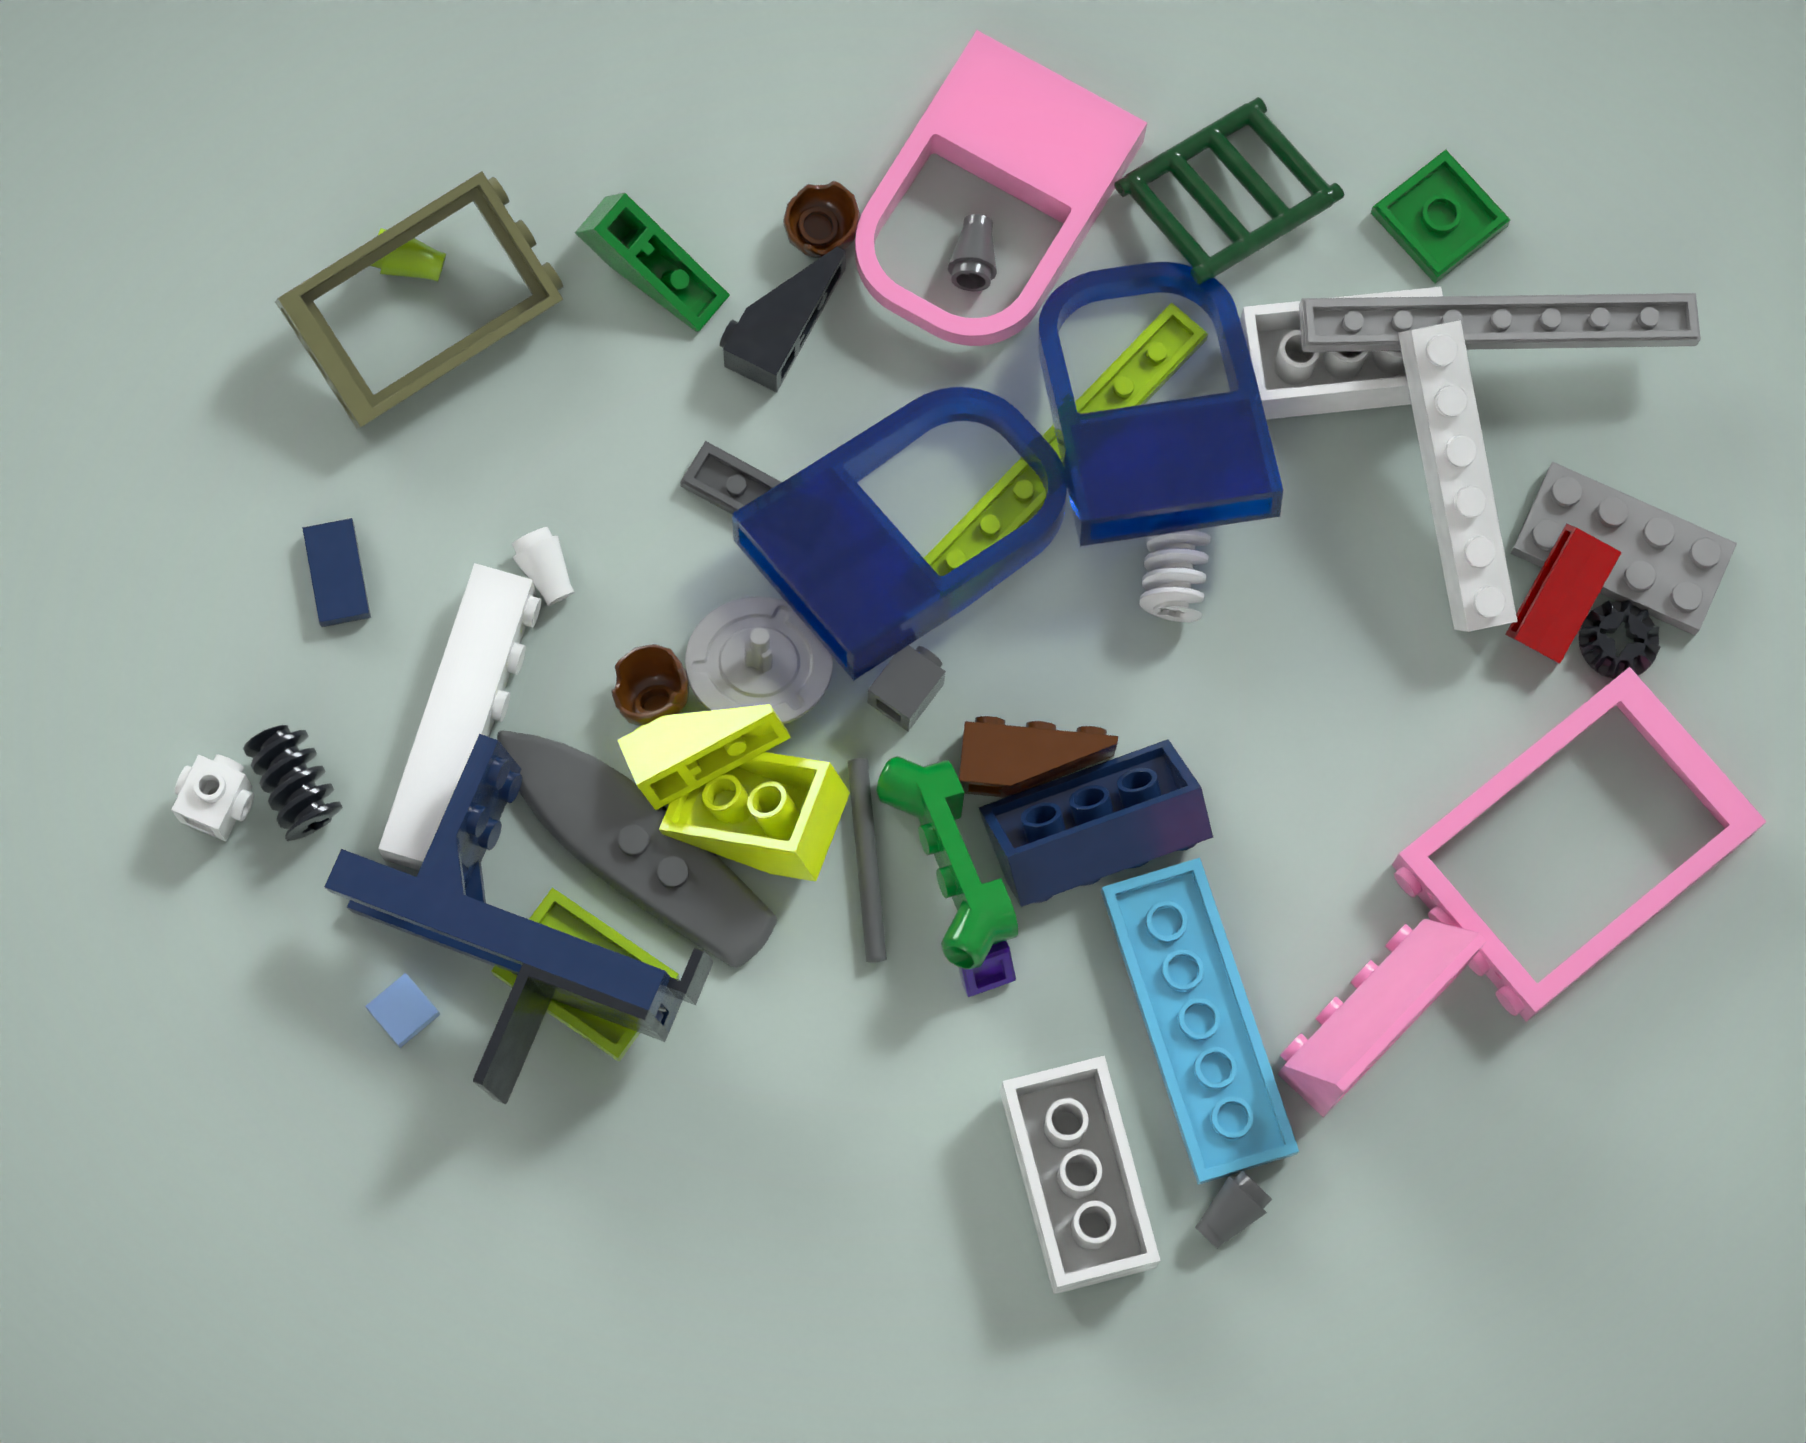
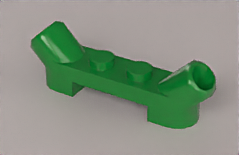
[876,756,1018,969]

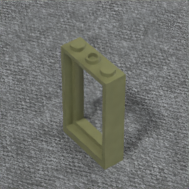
[275,171,563,429]

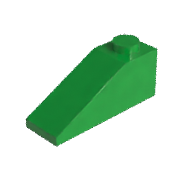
[575,193,730,332]

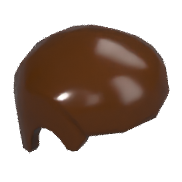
[783,181,860,258]
[611,644,689,726]

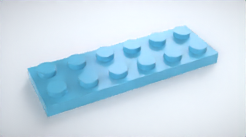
[1101,858,1299,1185]

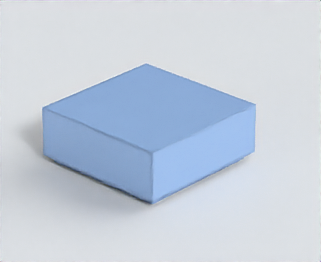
[365,973,440,1048]

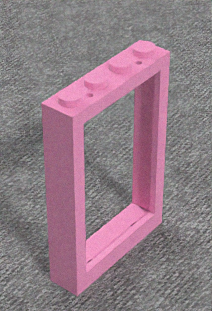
[1392,667,1767,1022]

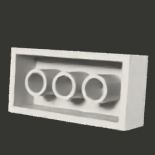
[1237,287,1443,421]
[1000,1055,1161,1294]

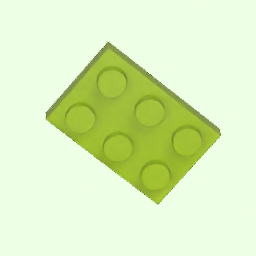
[491,887,680,1062]

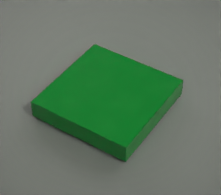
[1371,149,1511,284]

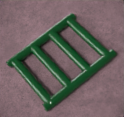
[1114,97,1344,285]

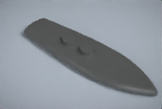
[497,730,777,968]

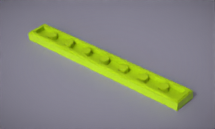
[903,302,1208,616]

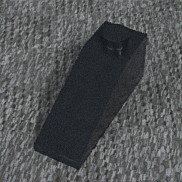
[720,247,846,392]

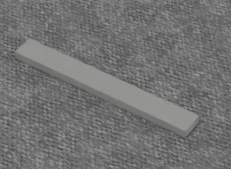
[1299,293,1701,352]

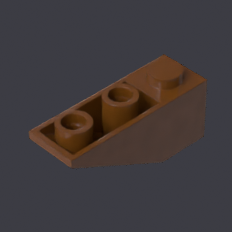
[959,716,1118,798]

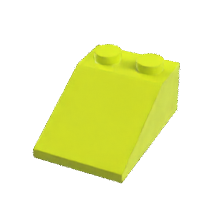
[659,752,850,882]

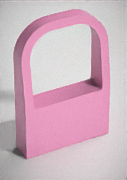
[855,30,1147,346]

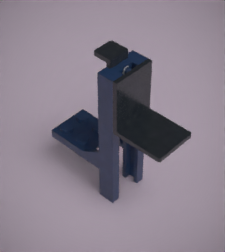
[324,734,713,1104]

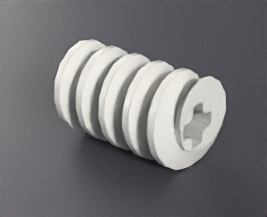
[1140,510,1213,622]

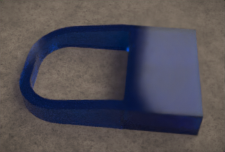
[1038,262,1284,547]
[732,387,1067,681]

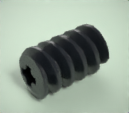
[243,725,343,841]

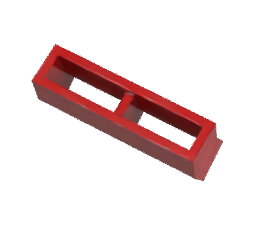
[1505,523,1622,664]

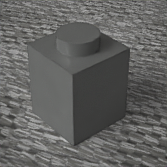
[867,642,946,732]

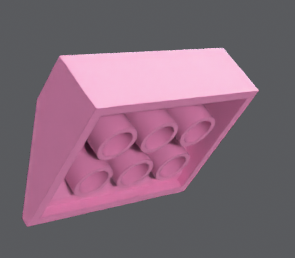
[1278,919,1487,1118]

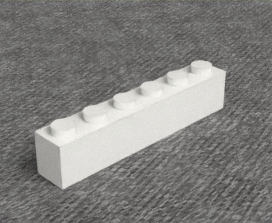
[1398,320,1518,632]
[378,563,541,870]

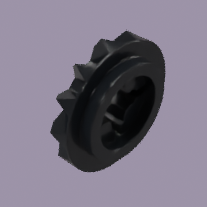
[1579,600,1661,679]

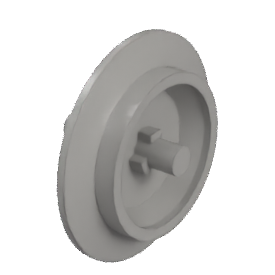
[685,597,833,724]

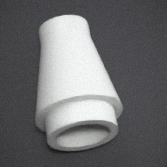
[512,527,575,606]

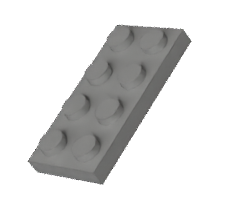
[1511,462,1737,636]

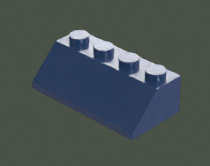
[978,739,1213,907]

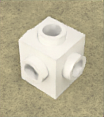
[171,754,254,841]

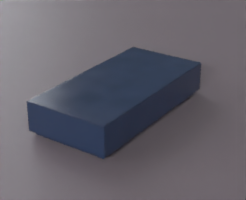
[302,518,371,627]

